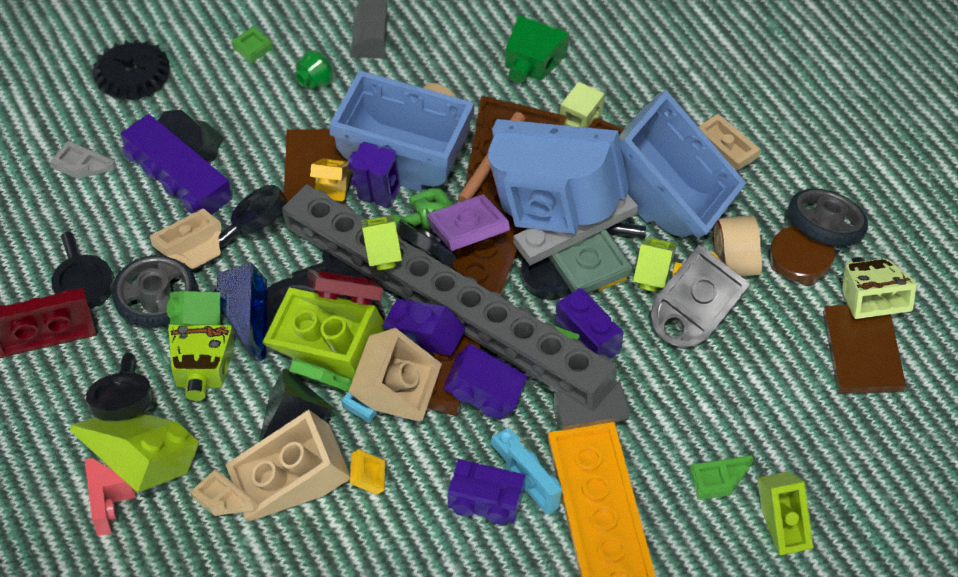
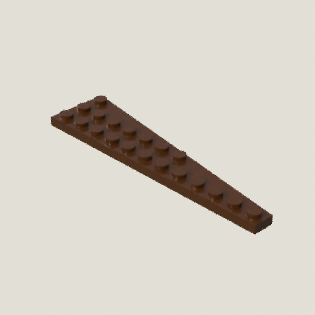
[427,95,567,416]

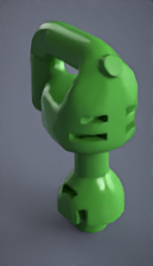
[393,188,452,238]

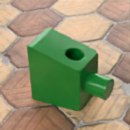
[505,15,569,83]

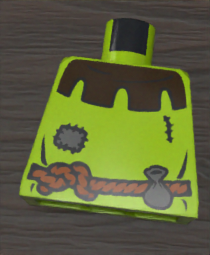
[168,325,235,401]

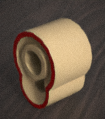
[713,215,762,277]

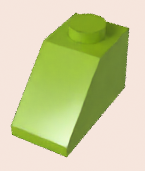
[361,215,402,270]
[633,237,677,291]
[757,471,813,556]

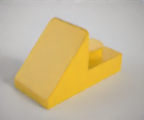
[310,158,352,202]

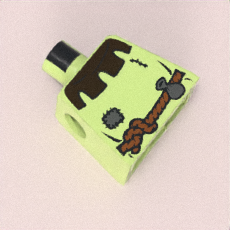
[842,257,917,319]

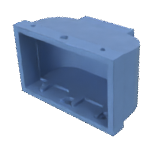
[329,70,475,192]
[619,90,746,238]
[488,119,629,234]

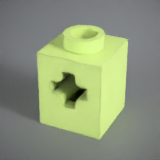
[560,82,605,128]

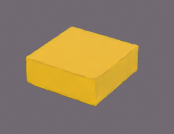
[350,449,385,495]

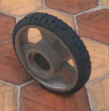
[788,189,868,247]
[112,254,197,328]

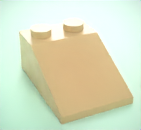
[225,410,350,521]

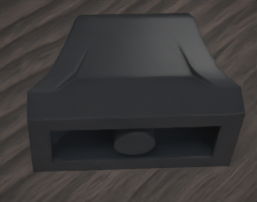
[158,110,225,161]

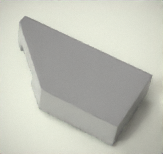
[50,141,116,179]

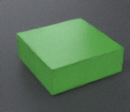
[232,27,273,63]

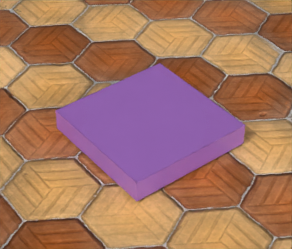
[427,194,510,251]

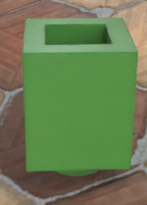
[167,291,220,325]

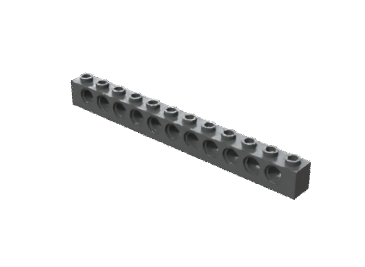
[282,184,616,412]

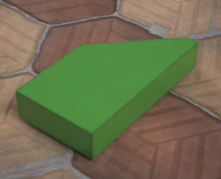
[289,359,353,392]
[689,455,753,500]

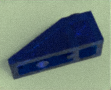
[214,262,267,361]

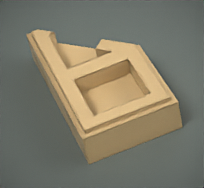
[190,469,258,516]

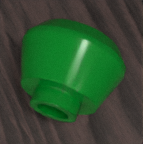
[295,50,333,89]

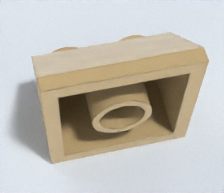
[348,328,442,421]

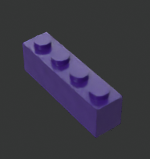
[121,114,232,215]

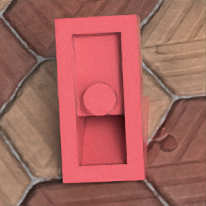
[85,458,135,536]

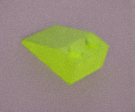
[263,287,385,380]
[70,413,199,493]

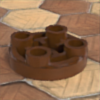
[770,226,835,286]

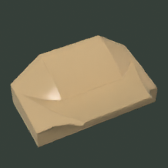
[698,114,761,170]
[150,209,222,269]

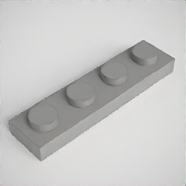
[513,193,638,265]

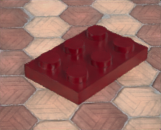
[306,269,383,305]
[0,288,97,358]

